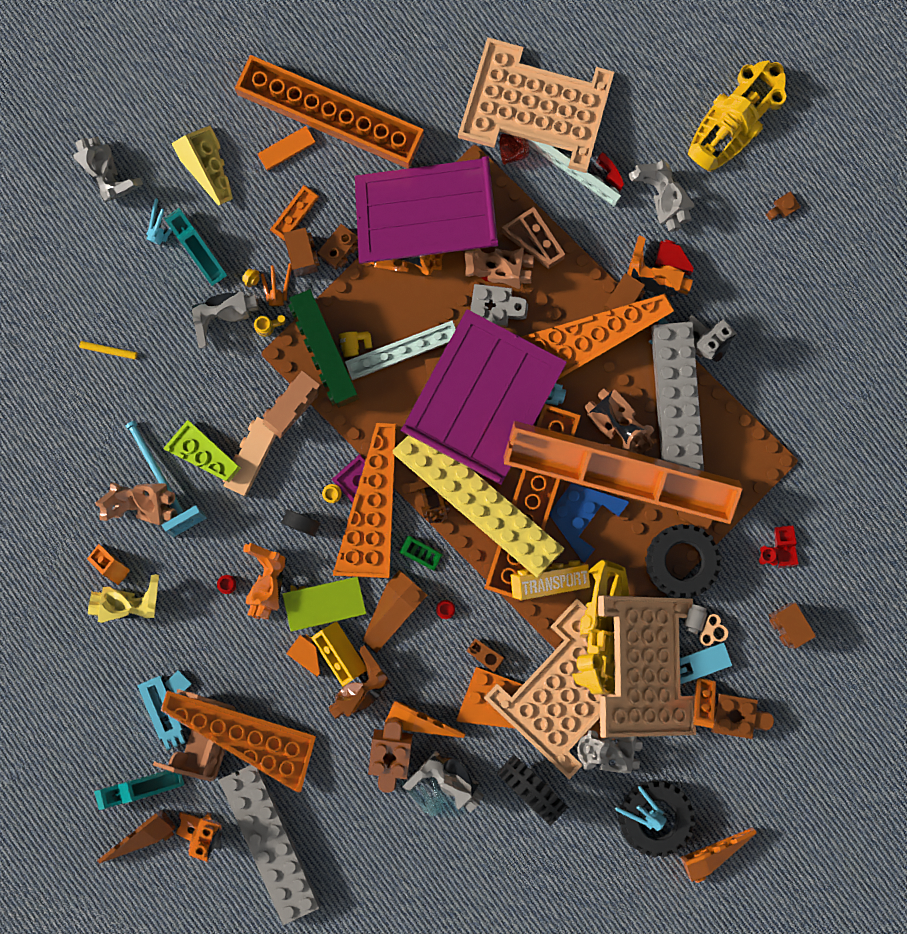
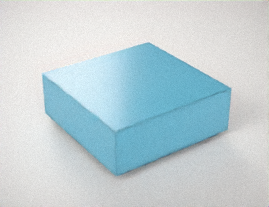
[165,670,192,695]

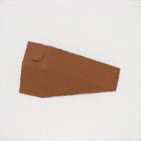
[362,570,428,653]
[97,809,177,864]

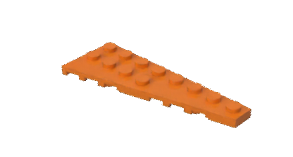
[521,294,675,379]
[333,423,396,578]
[456,667,615,740]
[161,691,316,792]

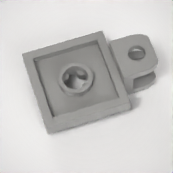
[471,284,528,327]

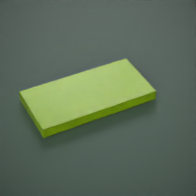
[282,577,366,632]

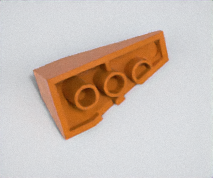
[385,700,466,738]
[681,828,757,883]

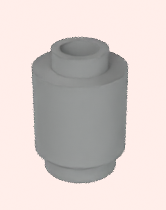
[684,604,707,634]

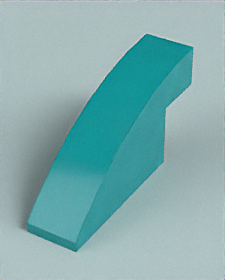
[164,208,227,286]
[94,770,184,810]

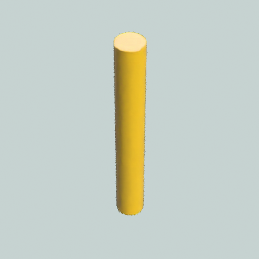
[79,341,137,360]

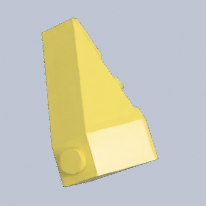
[172,125,233,206]

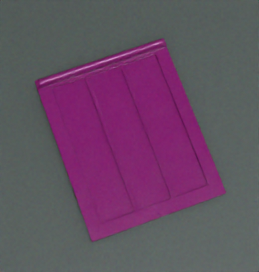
[355,156,498,264]
[401,309,567,484]

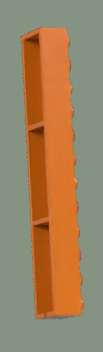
[504,421,743,524]

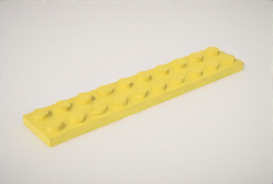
[393,436,564,578]

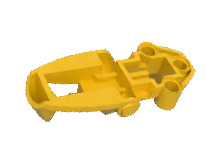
[688,61,787,172]
[572,559,629,695]

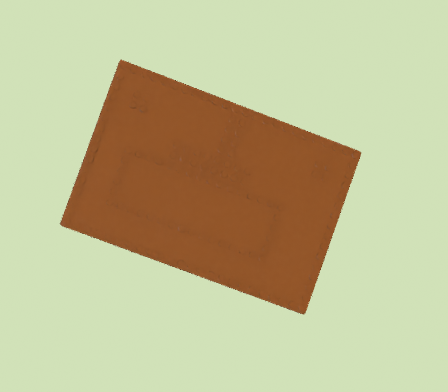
[261,145,798,650]

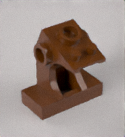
[409,480,450,524]

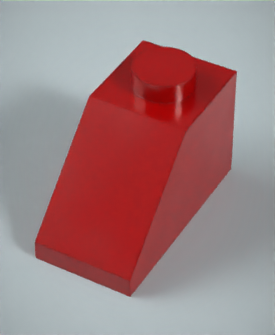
[654,240,694,276]

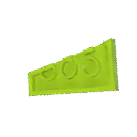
[163,420,241,482]

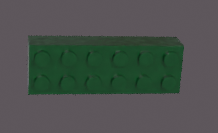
[288,289,359,408]

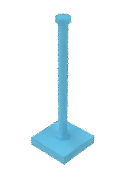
[126,421,207,537]

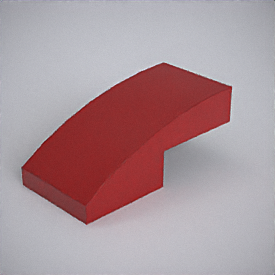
[596,152,624,192]
[774,525,798,568]

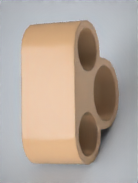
[699,614,728,646]

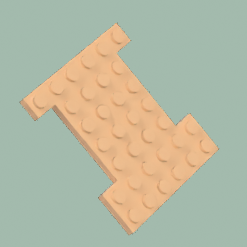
[458,37,614,173]
[598,596,696,737]
[484,599,615,780]

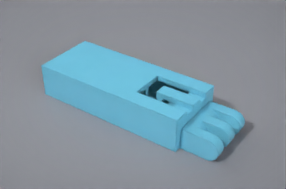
[680,643,732,685]
[137,675,186,751]

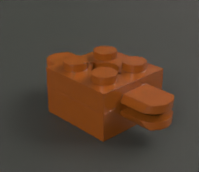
[710,693,774,739]
[368,717,413,793]

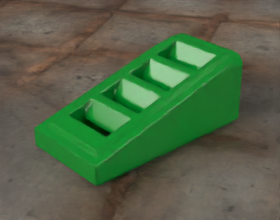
[398,536,443,571]

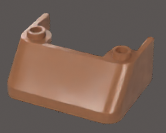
[153,689,236,781]

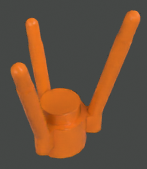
[261,263,292,306]

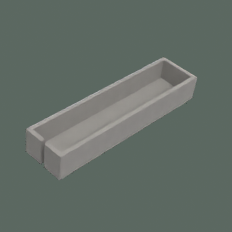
[651,322,704,471]
[219,765,321,925]

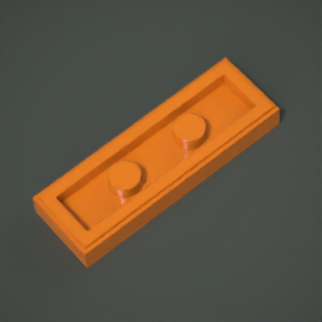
[257,126,316,171]
[270,185,320,241]
[693,678,716,728]

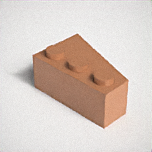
[501,207,565,269]
[263,371,320,439]

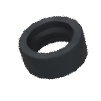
[281,509,320,537]

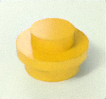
[242,269,260,287]
[322,484,342,503]

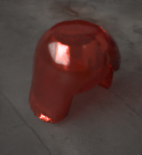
[499,134,529,165]

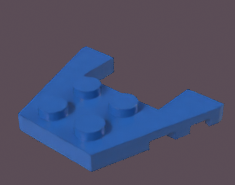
[549,483,629,563]

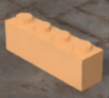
[223,417,276,497]

